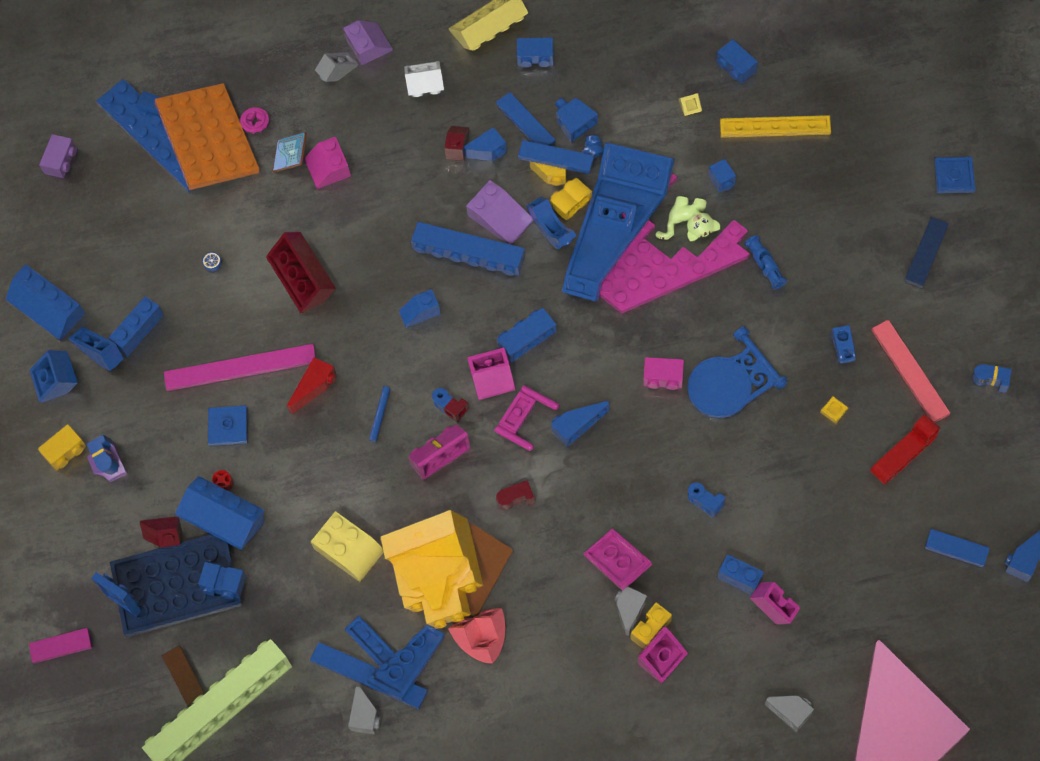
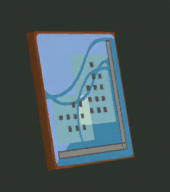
[273,132,307,173]

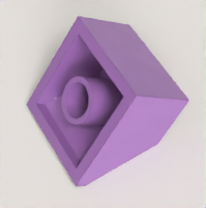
[343,20,393,66]

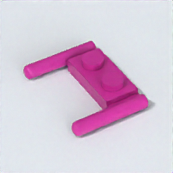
[494,385,559,451]

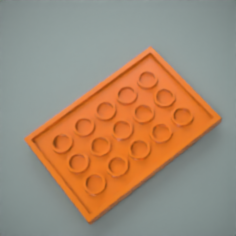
[155,83,259,190]

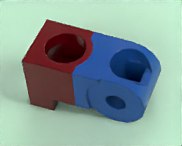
[432,388,469,423]

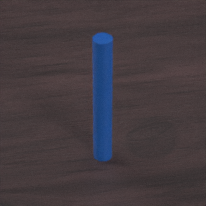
[369,386,390,442]

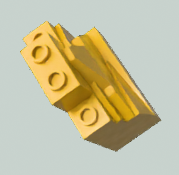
[381,510,483,629]

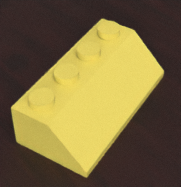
[448,0,528,51]

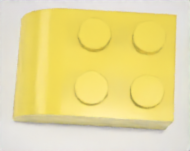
[311,511,384,582]

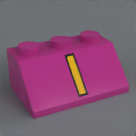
[408,424,471,480]

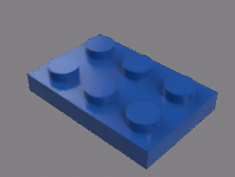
[91,572,141,617]

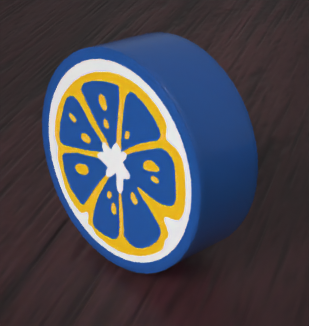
[202,252,222,272]

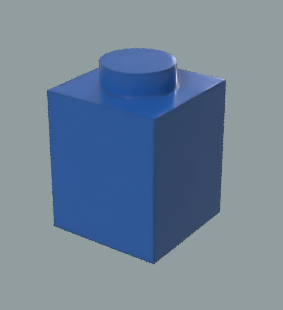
[708,159,736,192]

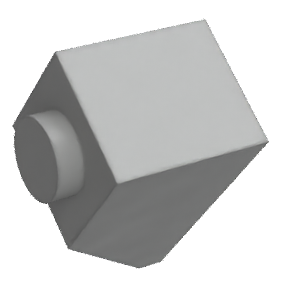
[315,53,358,82]
[615,586,647,636]
[348,686,381,735]
[765,696,814,732]

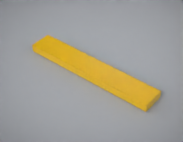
[720,115,831,138]

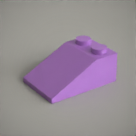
[466,180,534,245]

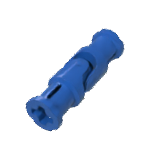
[744,235,787,290]

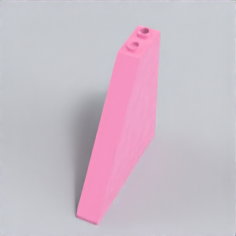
[854,640,970,761]

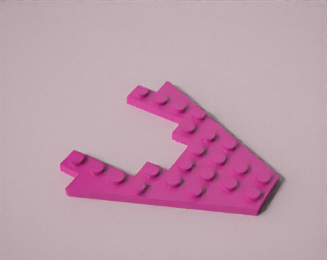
[599,173,750,314]

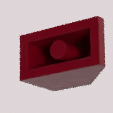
[444,126,470,161]
[140,516,182,547]

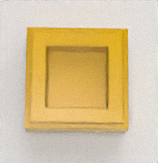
[820,396,848,424]

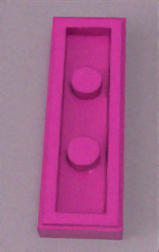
[29,628,92,664]

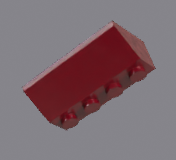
[266,232,336,313]

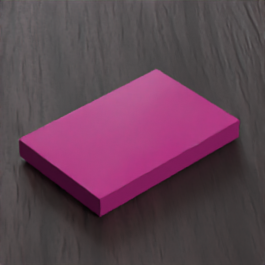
[583,528,652,591]

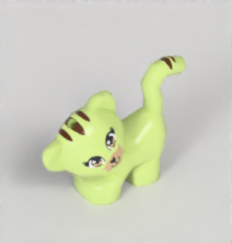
[655,196,720,241]

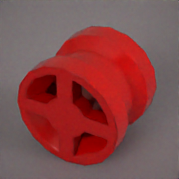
[212,470,234,491]

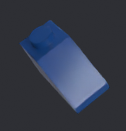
[464,127,507,161]
[399,289,441,328]

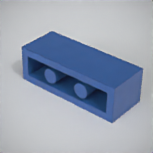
[108,296,164,357]
[497,308,557,363]

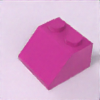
[304,136,351,189]

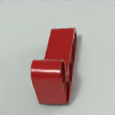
[870,414,940,485]

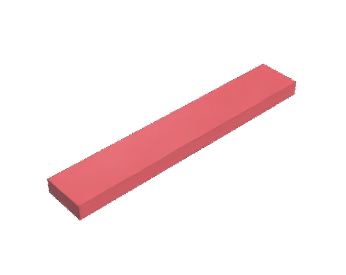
[871,320,950,423]

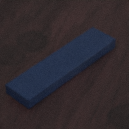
[904,217,949,288]

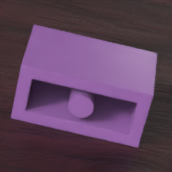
[39,134,77,178]

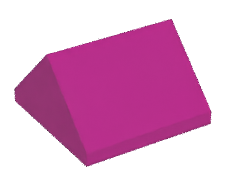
[638,626,688,683]

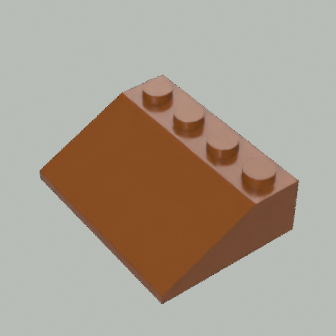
[466,523,513,617]

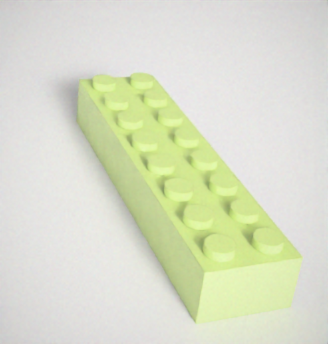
[142,639,292,761]

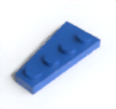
[367,625,445,702]

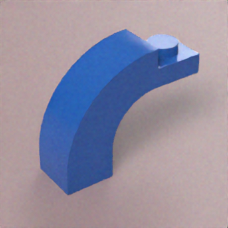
[526,196,576,249]

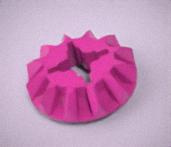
[240,107,269,135]

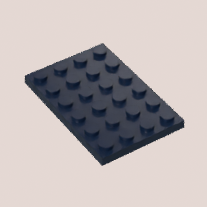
[110,534,242,638]

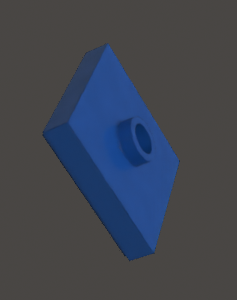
[934,157,975,193]
[208,405,247,446]

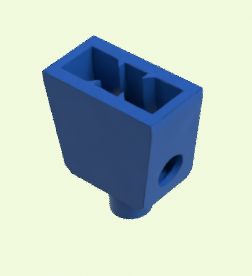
[555,98,598,143]

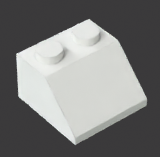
[404,61,444,97]

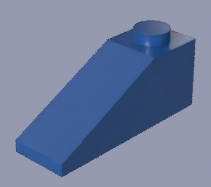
[68,327,124,371]
[551,401,610,447]
[1005,531,1040,582]

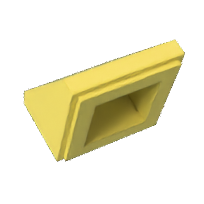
[678,93,702,116]

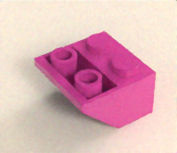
[467,348,515,400]

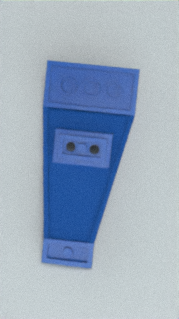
[562,142,675,301]

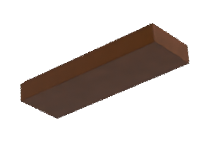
[161,646,205,708]

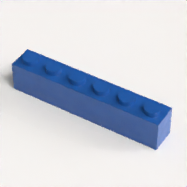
[411,222,525,276]

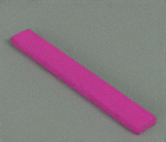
[164,344,316,391]

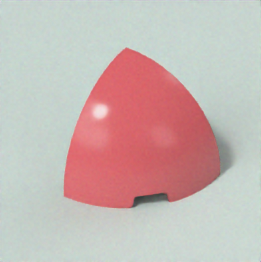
[448,608,505,663]

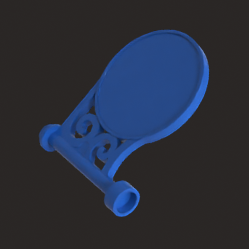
[688,326,788,418]

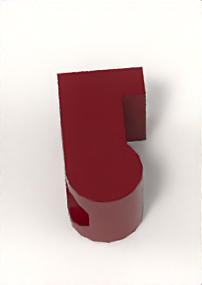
[496,480,535,510]

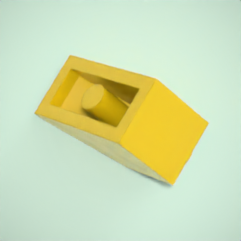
[530,161,567,186]

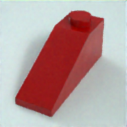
[286,357,337,414]

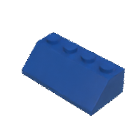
[6,264,85,341]
[175,476,265,550]

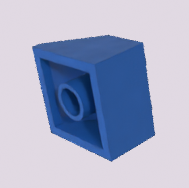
[29,350,77,402]

